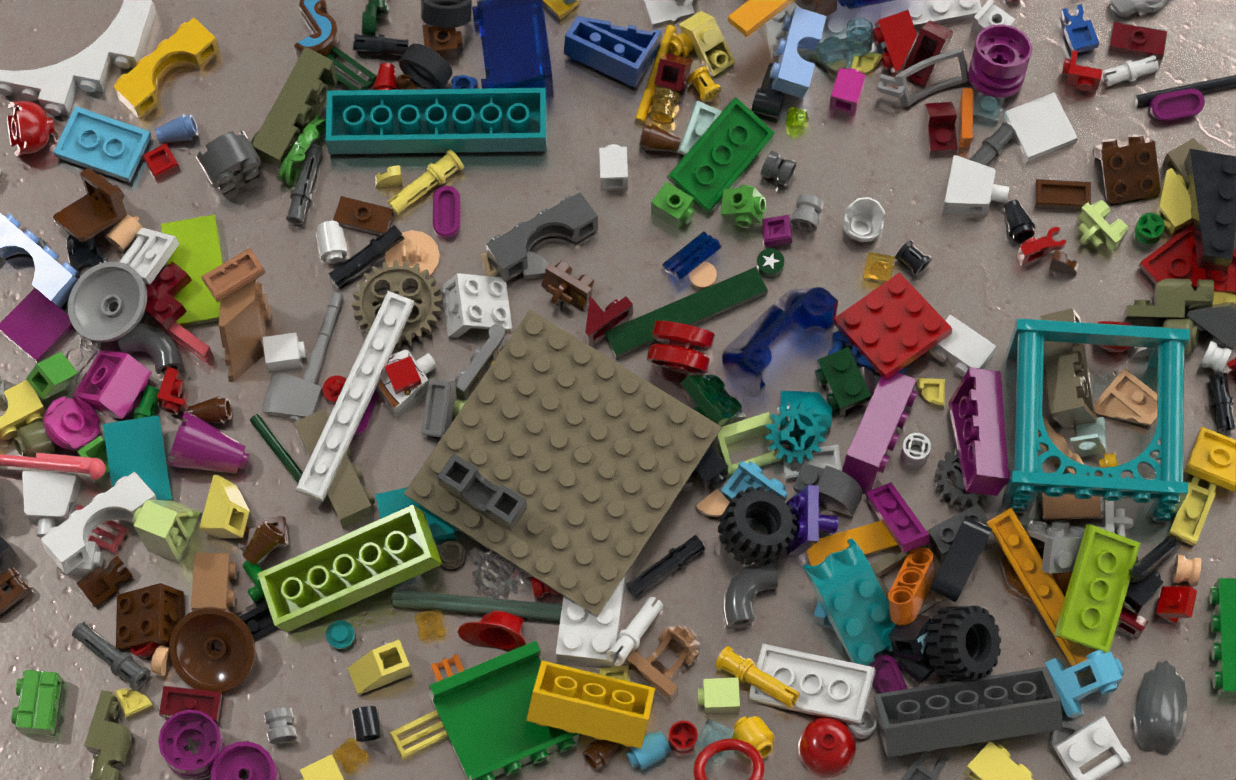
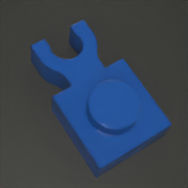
[1061,4,1099,53]

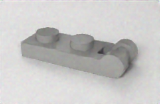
[454,324,506,400]

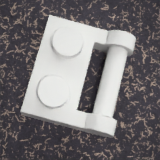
[120,228,180,285]
[1053,716,1131,780]

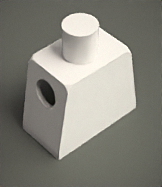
[942,155,1009,215]
[22,471,82,538]

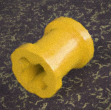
[687,66,722,103]

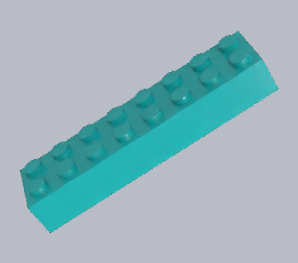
[326,88,547,154]

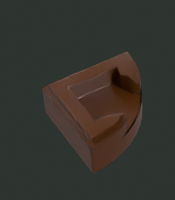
[1049,250,1078,276]

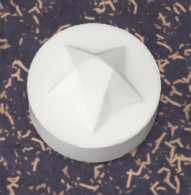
[846,709,877,739]

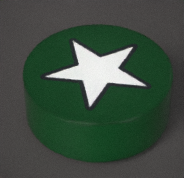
[756,248,784,277]

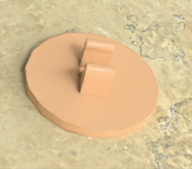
[385,230,440,276]

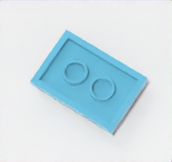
[53,106,151,183]

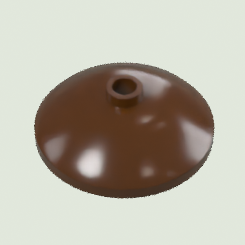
[169,607,256,692]

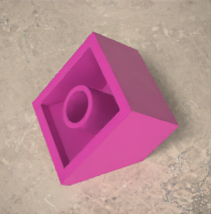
[72,350,152,419]

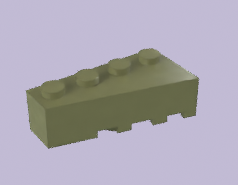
[251,47,339,169]

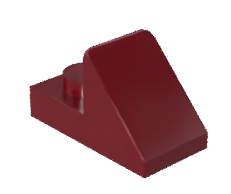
[924,102,958,155]
[585,296,633,346]

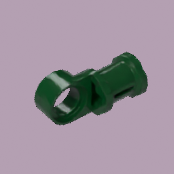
[362,0,389,36]

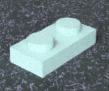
[677,101,722,155]

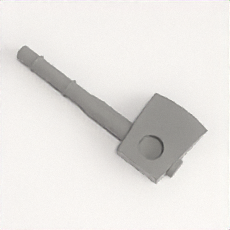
[262,292,343,422]

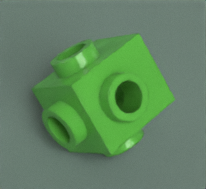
[721,185,766,227]

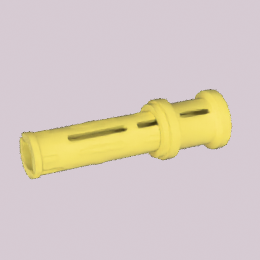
[387,149,464,215]

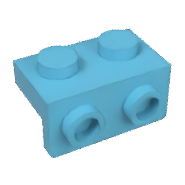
[721,460,788,501]

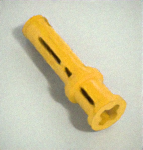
[715,646,800,708]

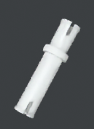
[607,597,663,666]

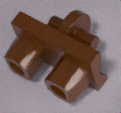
[541,261,594,310]

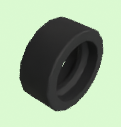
[421,0,472,28]
[399,43,452,89]

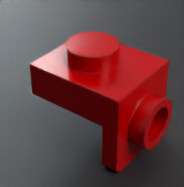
[1062,50,1103,91]
[1156,586,1197,623]

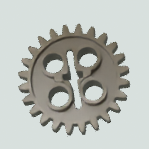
[352,259,443,348]

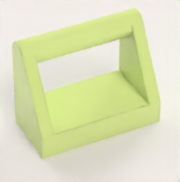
[715,412,783,477]

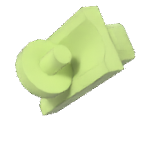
[1078,200,1129,253]

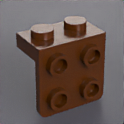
[1093,134,1161,203]
[53,168,127,242]

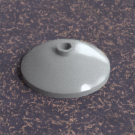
[68,262,147,342]

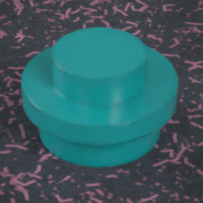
[326,620,355,649]

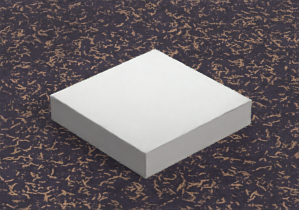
[1004,92,1078,162]

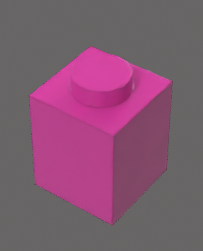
[829,68,866,114]

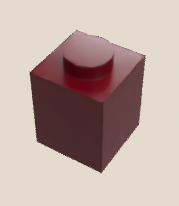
[654,53,693,91]

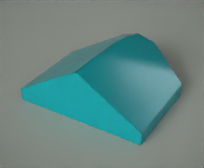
[779,391,832,447]

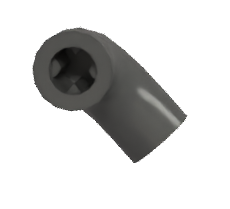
[117,324,183,375]
[724,561,778,627]

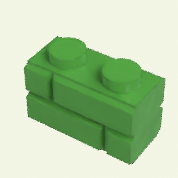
[11,670,63,736]

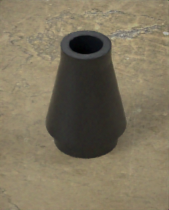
[1004,200,1035,242]

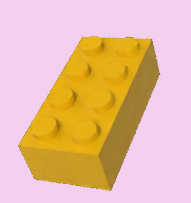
[526,660,655,748]

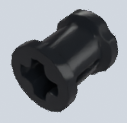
[895,240,932,276]

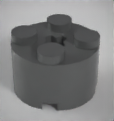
[197,130,261,193]

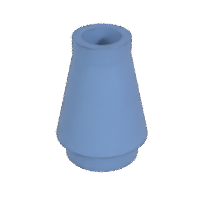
[155,114,198,144]

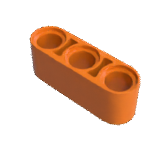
[888,548,935,625]

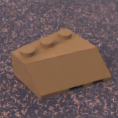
[219,278,271,382]

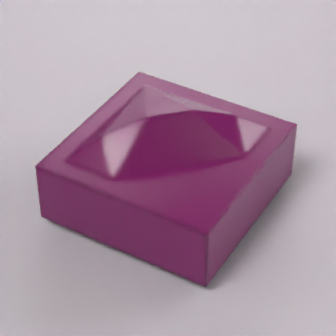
[762,215,793,247]

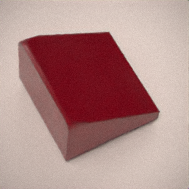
[1117,607,1148,638]

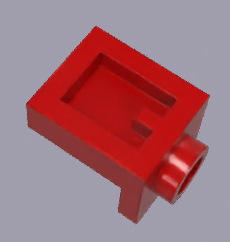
[157,367,188,414]

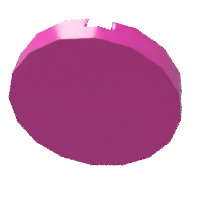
[43,396,100,451]

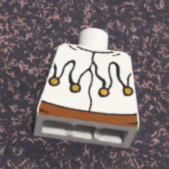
[376,350,437,418]

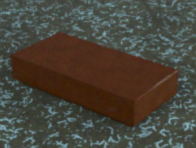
[1034,179,1091,211]

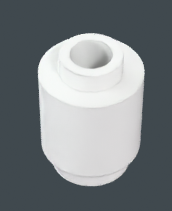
[316,221,348,264]

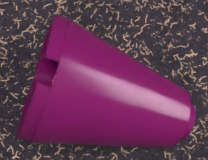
[167,411,249,473]

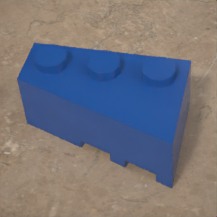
[564,16,662,87]

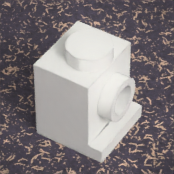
[971,0,1015,34]

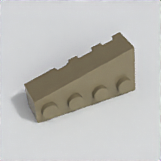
[1040,308,1096,429]

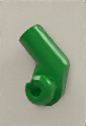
[243,560,265,602]

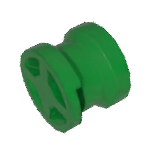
[1134,213,1165,246]

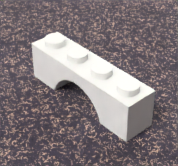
[41,472,156,575]

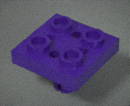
[786,485,839,557]

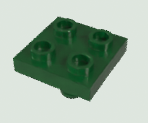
[681,374,746,426]

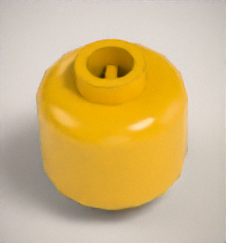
[731,716,775,759]

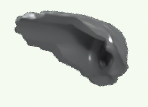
[1133,660,1188,754]

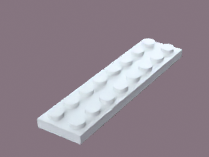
[764,0,982,57]

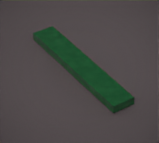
[605,267,768,359]

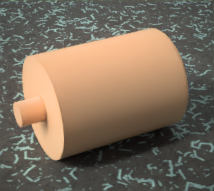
[105,214,143,252]

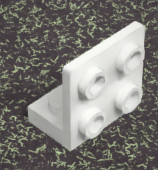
[441,273,512,338]

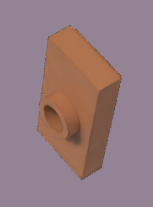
[201,248,266,302]

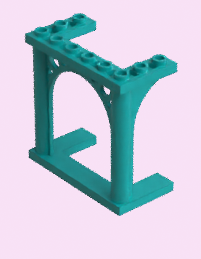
[1002,318,1190,522]

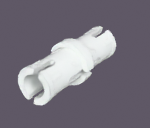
[1102,55,1159,87]

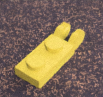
[1167,475,1217,546]

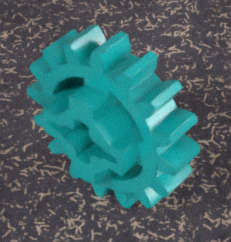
[763,402,826,464]

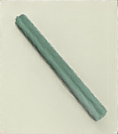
[391,590,562,621]

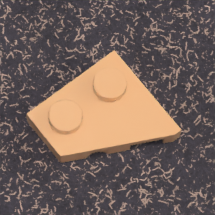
[1094,368,1157,427]

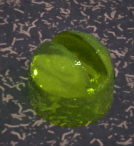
[786,107,809,130]

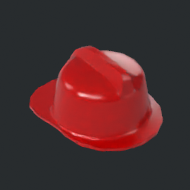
[457,611,526,652]

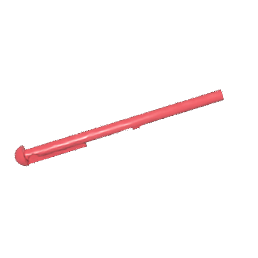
[0,453,106,480]

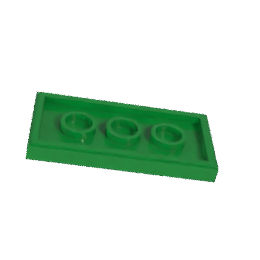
[666,96,775,214]

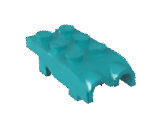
[802,538,896,666]

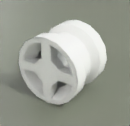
[1200,341,1232,375]

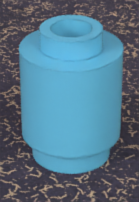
[626,731,671,770]

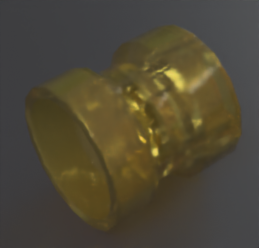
[648,87,680,124]

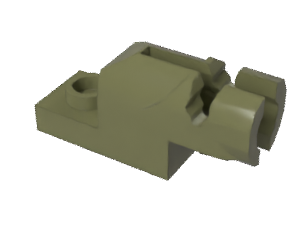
[1126,278,1214,318]
[84,690,132,780]

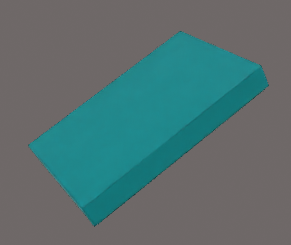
[103,415,172,500]

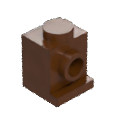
[422,24,463,59]

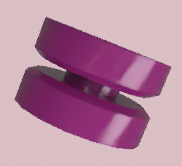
[211,741,280,780]

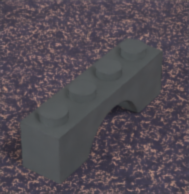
[486,192,598,282]

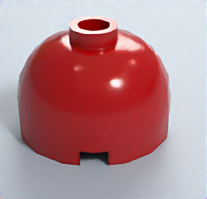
[7,101,54,156]
[797,717,856,778]

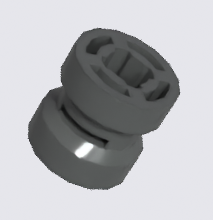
[760,151,797,186]

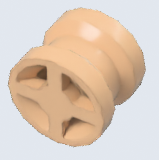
[1173,554,1201,586]

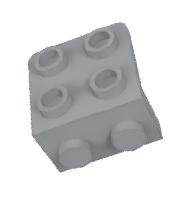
[1023,520,1085,573]

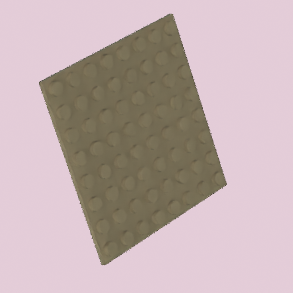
[403,309,722,617]

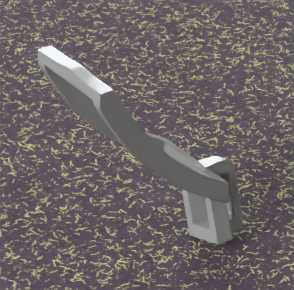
[877,49,969,106]

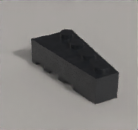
[1184,149,1236,272]

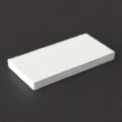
[748,644,876,726]

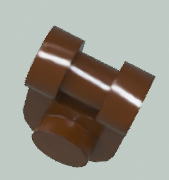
[0,567,32,614]

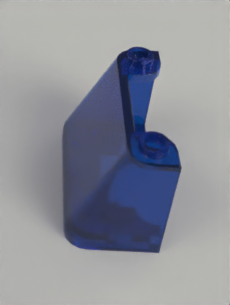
[472,0,554,98]
[722,287,838,398]

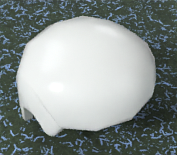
[843,197,886,243]

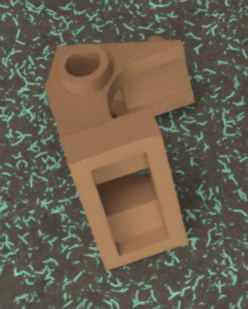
[626,625,701,703]

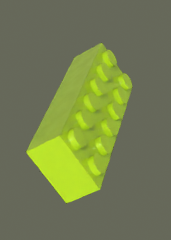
[258,505,442,632]

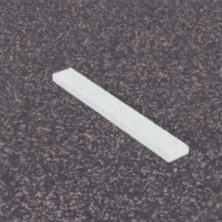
[296,291,414,502]

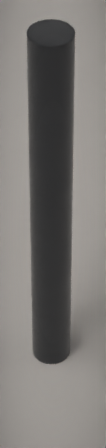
[1134,74,1236,106]

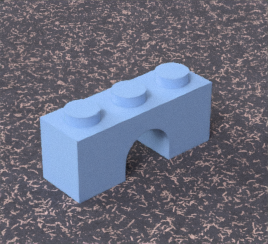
[770,7,826,98]

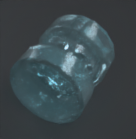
[845,18,873,56]

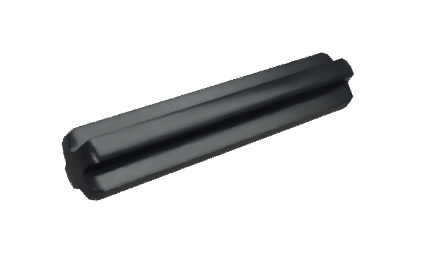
[1129,535,1181,581]

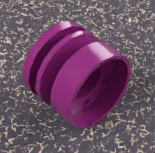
[968,24,1033,98]
[158,710,225,780]

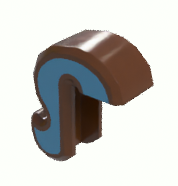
[294,0,339,57]

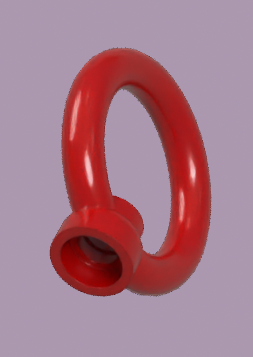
[693,739,764,780]

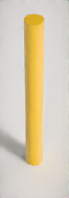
[634,25,677,124]

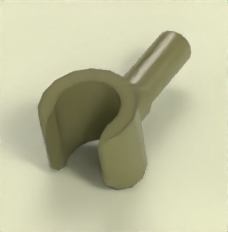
[809,54,846,78]

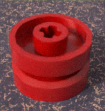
[646,321,715,374]

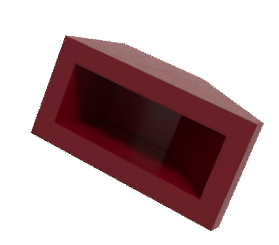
[903,20,954,87]

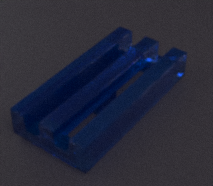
[662,231,722,280]

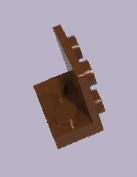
[116,583,184,650]

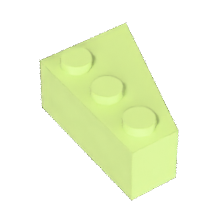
[133,500,202,563]

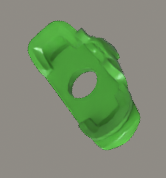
[277,114,326,186]

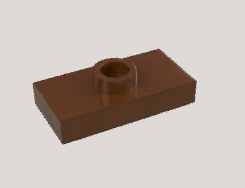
[333,196,394,236]

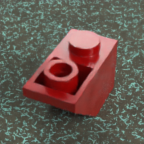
[872,10,917,75]

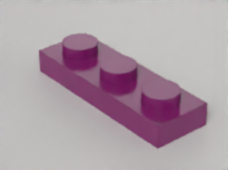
[866,482,930,553]

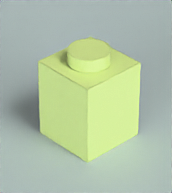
[698,678,740,714]

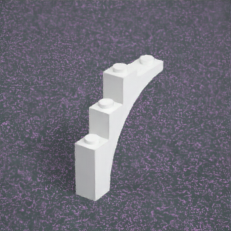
[0,0,157,116]

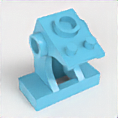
[1045,650,1124,719]

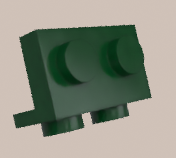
[814,347,871,416]

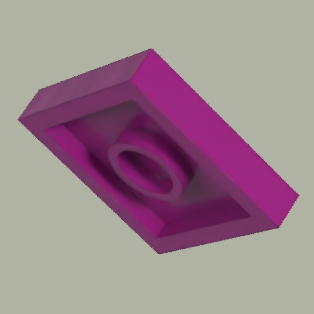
[0,288,74,363]

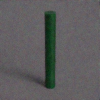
[249,414,303,484]

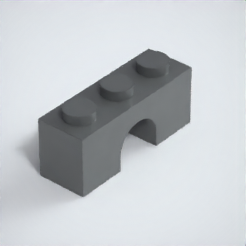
[437,453,527,531]

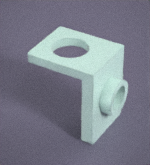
[1070,417,1107,457]

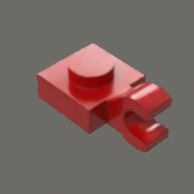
[1017,227,1067,266]

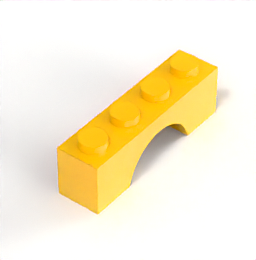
[113,17,219,118]

